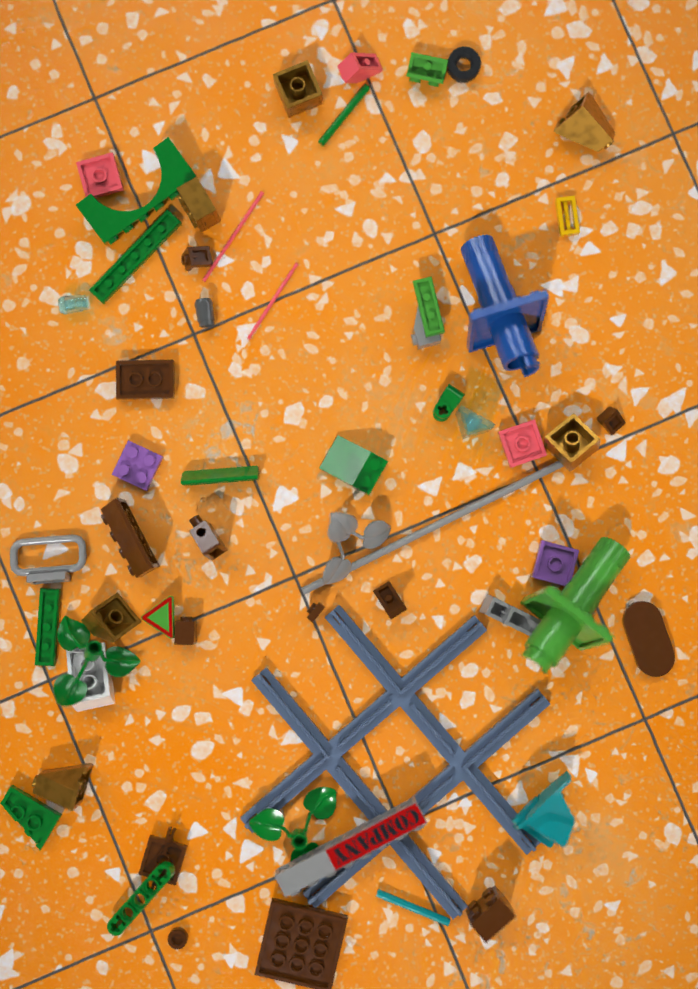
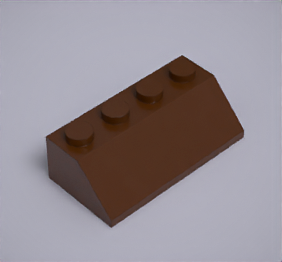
[101,498,160,578]

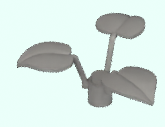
[323,512,391,584]

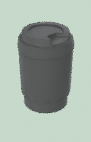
[195,298,215,328]

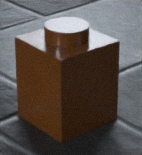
[174,616,197,645]

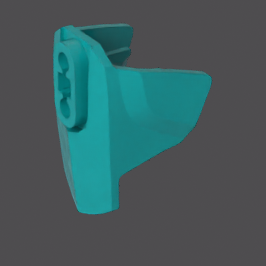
[512,771,575,848]

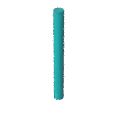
[376,889,451,926]

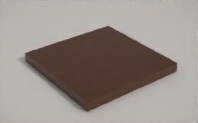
[254,898,348,989]

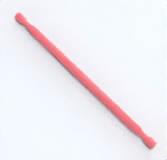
[247,263,299,340]

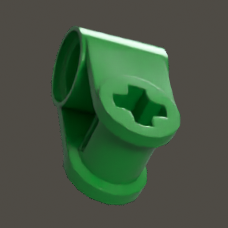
[433,384,465,422]

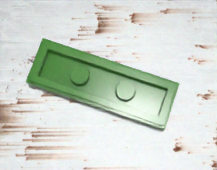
[412,276,445,338]

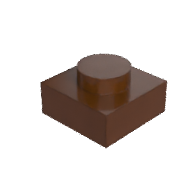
[307,602,325,623]

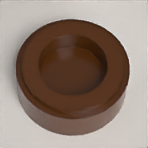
[168,927,188,949]

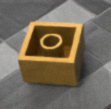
[273,60,323,118]
[177,177,221,233]
[544,413,601,472]

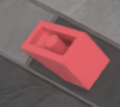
[337,52,383,83]

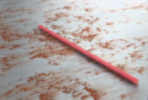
[202,191,264,282]

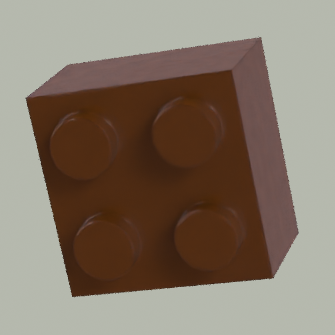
[466,886,516,943]

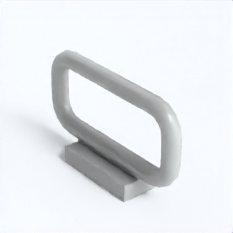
[10,534,87,585]

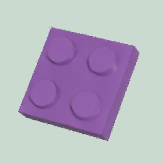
[111,440,164,491]
[531,540,579,586]

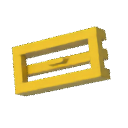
[555,196,580,237]

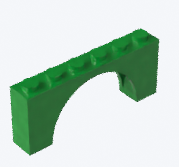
[76,137,196,245]

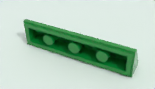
[181,466,259,486]

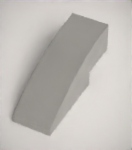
[479,594,541,636]

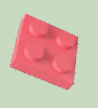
[76,152,124,198]
[498,419,547,468]

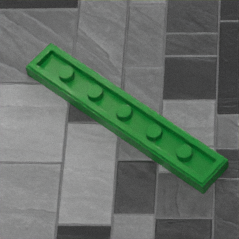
[89,209,182,304]

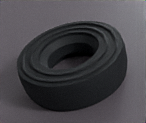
[447,47,481,83]

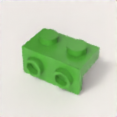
[406,52,448,87]

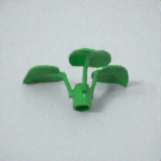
[53,616,141,706]
[249,787,336,861]

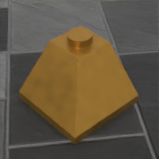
[81,592,141,643]

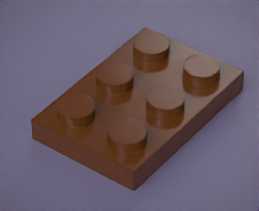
[116,360,175,400]

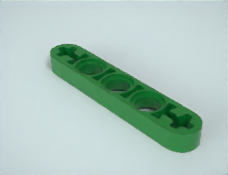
[107,861,175,936]

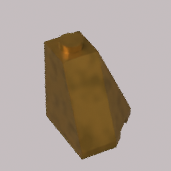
[554,92,615,152]
[32,763,93,811]

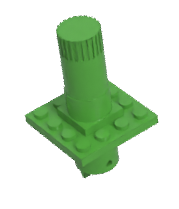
[520,537,630,674]

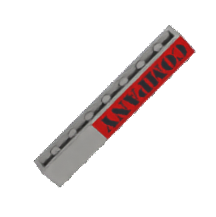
[275,796,427,897]

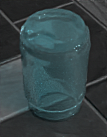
[58,294,88,314]

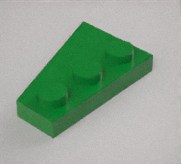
[0,785,62,850]

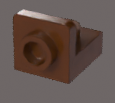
[181,246,213,271]

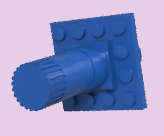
[461,235,549,378]

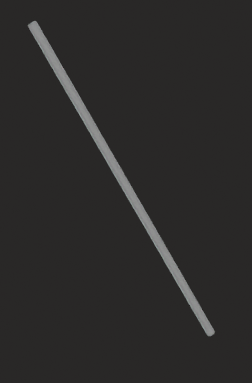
[302,461,564,594]

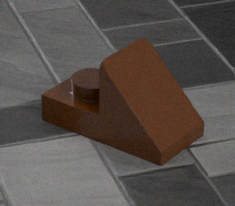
[373,581,407,619]

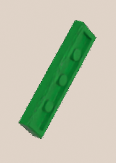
[35,588,61,666]

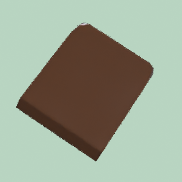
[597,406,626,435]

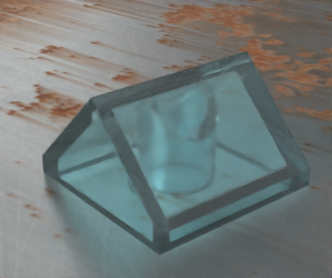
[455,405,495,439]

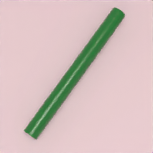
[318,84,370,147]

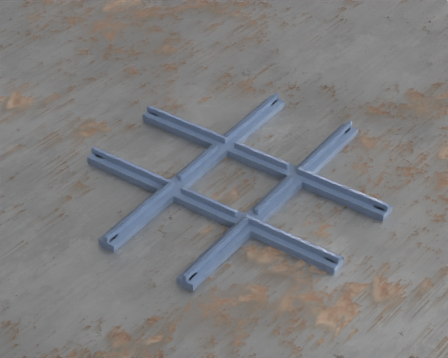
[240,605,550,919]

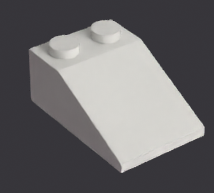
[66,642,115,712]

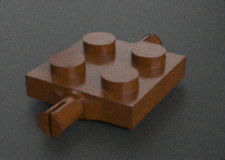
[138,826,188,890]

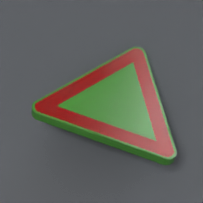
[141,596,175,639]

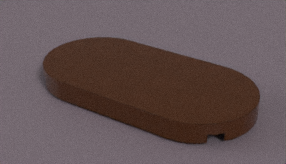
[622,601,675,677]

